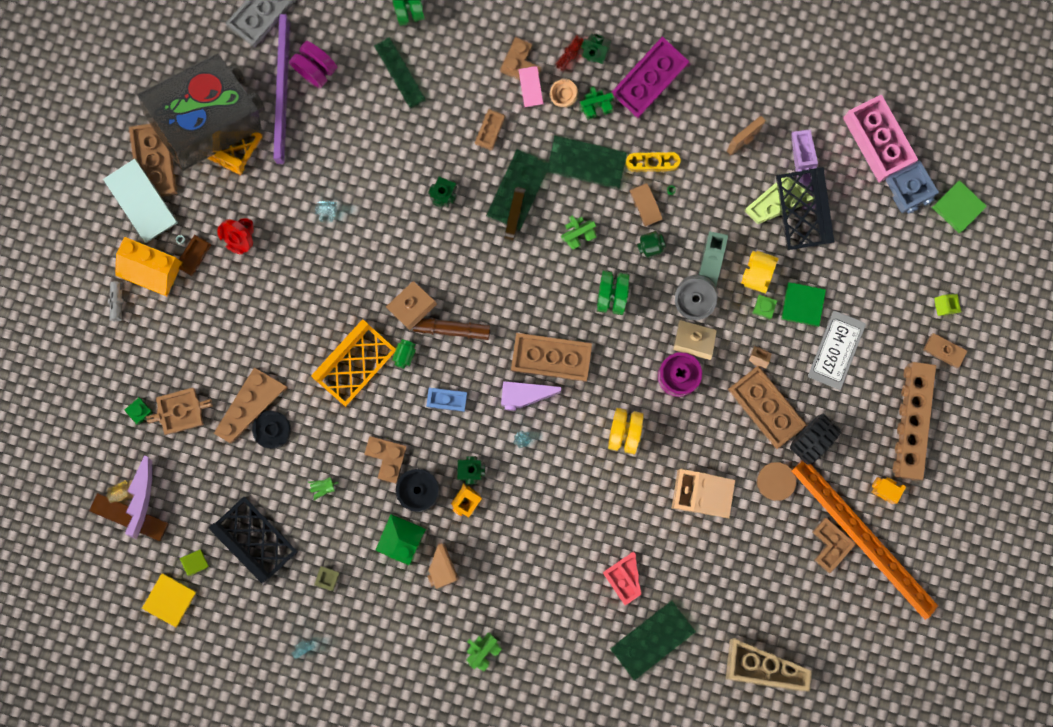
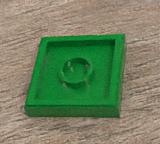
[781,282,826,327]

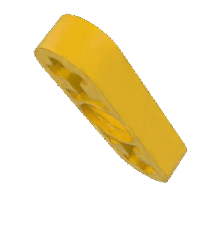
[626,152,681,172]

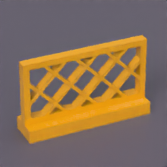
[172,108,263,175]
[311,319,396,407]

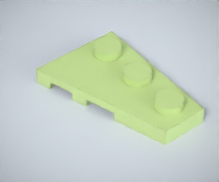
[745,177,814,224]

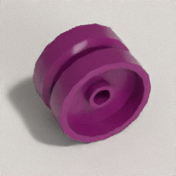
[289,41,338,89]
[657,352,702,397]

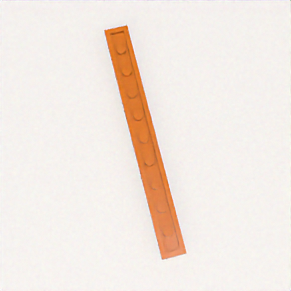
[791,460,938,619]

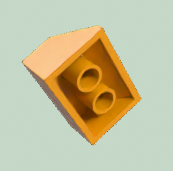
[115,237,183,297]

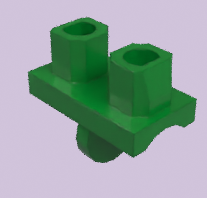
[579,86,614,120]

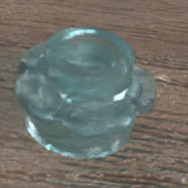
[513,431,532,448]

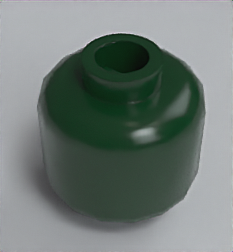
[637,231,667,258]

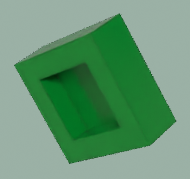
[124,397,153,425]

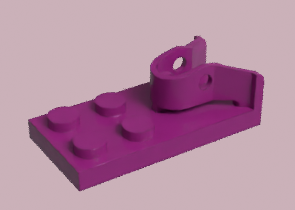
[612,36,691,119]

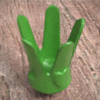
[308,477,338,501]

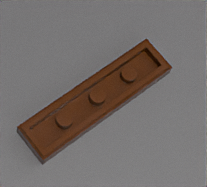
[89,493,169,541]

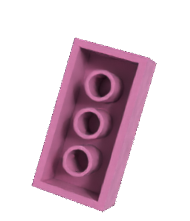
[843,94,918,182]

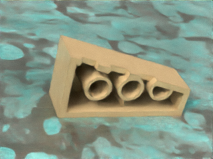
[725,638,811,692]

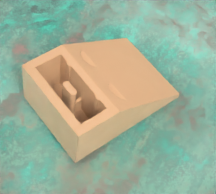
[672,469,735,518]

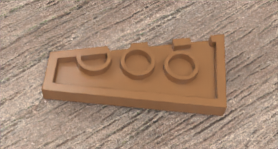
[214,368,288,444]

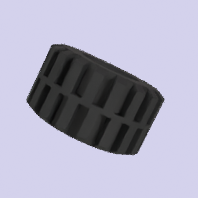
[790,413,841,465]

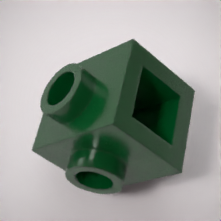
[581,33,612,64]
[428,176,457,208]
[457,456,485,484]

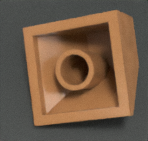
[427,543,459,589]

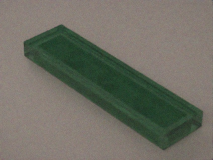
[374,37,426,109]

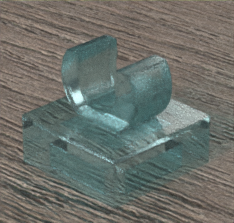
[315,202,337,222]

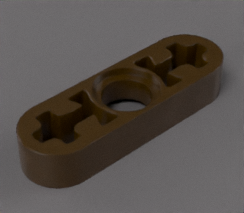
[504,187,525,241]

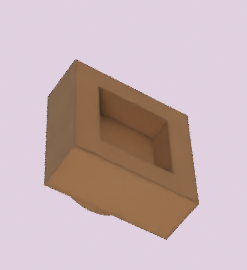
[749,346,772,368]

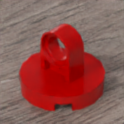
[217,218,254,255]

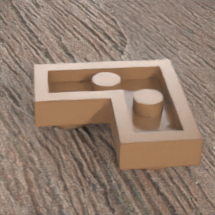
[500,37,541,80]
[364,436,407,484]
[812,518,856,573]

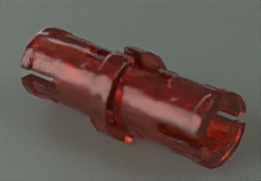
[554,35,584,72]

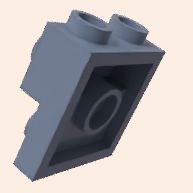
[885,161,939,214]

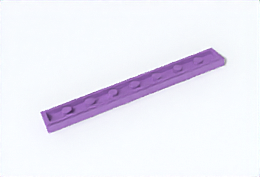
[273,14,290,164]

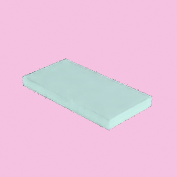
[103,159,178,243]

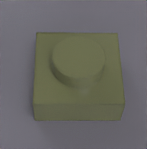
[314,566,340,591]

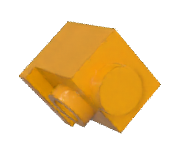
[871,477,906,504]
[451,483,482,518]

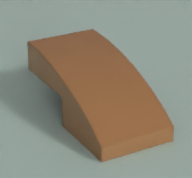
[629,183,662,226]

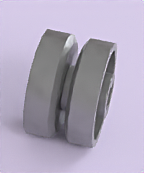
[675,275,717,320]

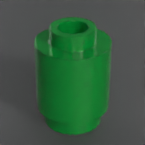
[392,339,416,369]

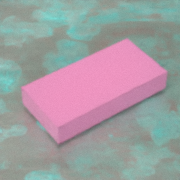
[518,66,543,107]

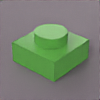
[752,295,777,319]

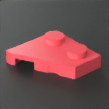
[602,551,641,605]

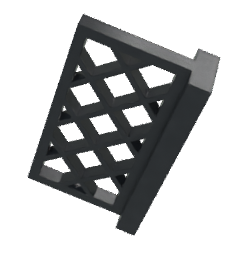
[776,167,835,250]
[208,497,298,586]

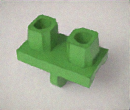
[560,215,597,249]
[466,632,502,671]

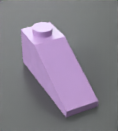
[501,381,561,411]

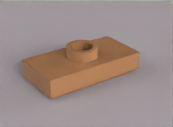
[475,109,506,151]
[923,333,967,368]

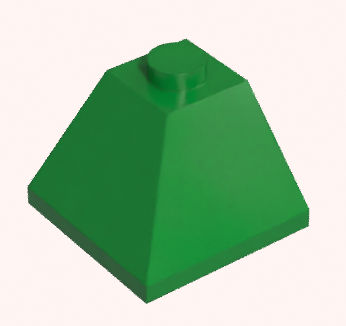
[375,514,426,566]

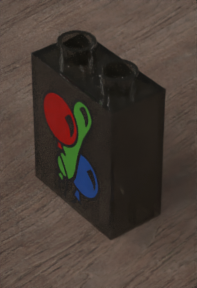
[137,53,265,171]

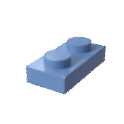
[426,388,467,412]

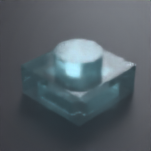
[291,640,315,659]

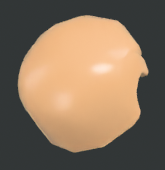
[550,79,578,108]

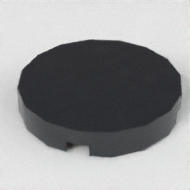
[252,410,291,449]

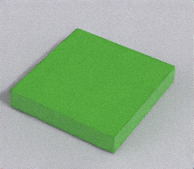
[932,180,987,233]

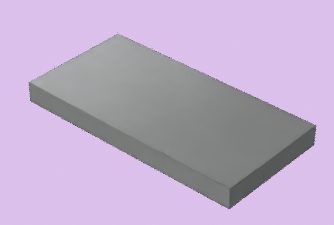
[225,0,297,48]

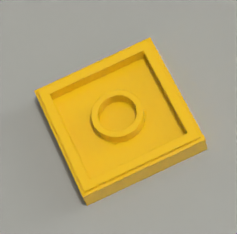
[142,573,197,627]

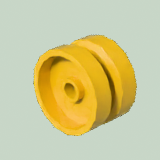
[608,408,643,455]

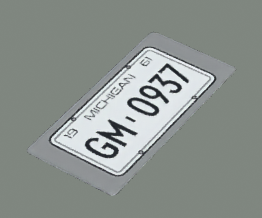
[808,311,866,390]

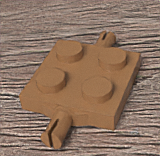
[146,388,213,435]

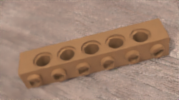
[893,362,936,481]

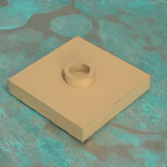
[673,320,717,360]

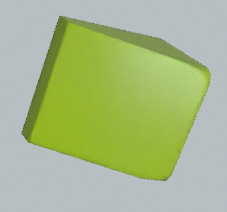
[934,294,961,316]
[180,549,209,576]

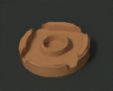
[757,462,796,501]

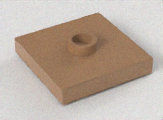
[727,116,766,155]
[386,281,437,330]

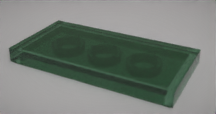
[546,135,627,190]
[486,149,551,232]
[610,600,696,681]

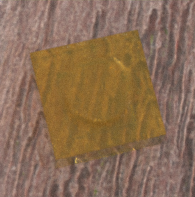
[107,480,130,503]

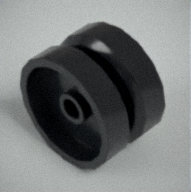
[395,468,440,512]

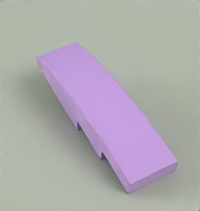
[791,129,818,210]
[125,456,152,539]

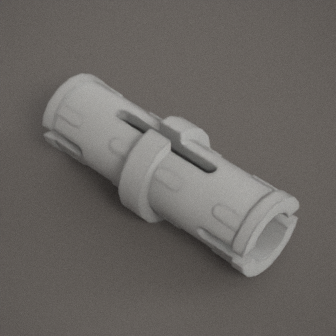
[108,282,124,321]

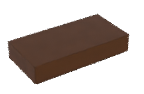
[179,234,212,277]

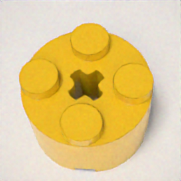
[741,250,779,294]

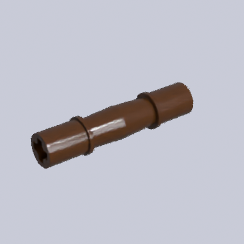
[413,318,490,340]

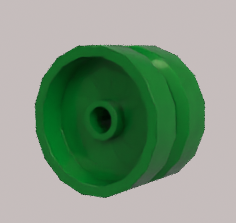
[392,0,425,26]
[596,270,629,316]

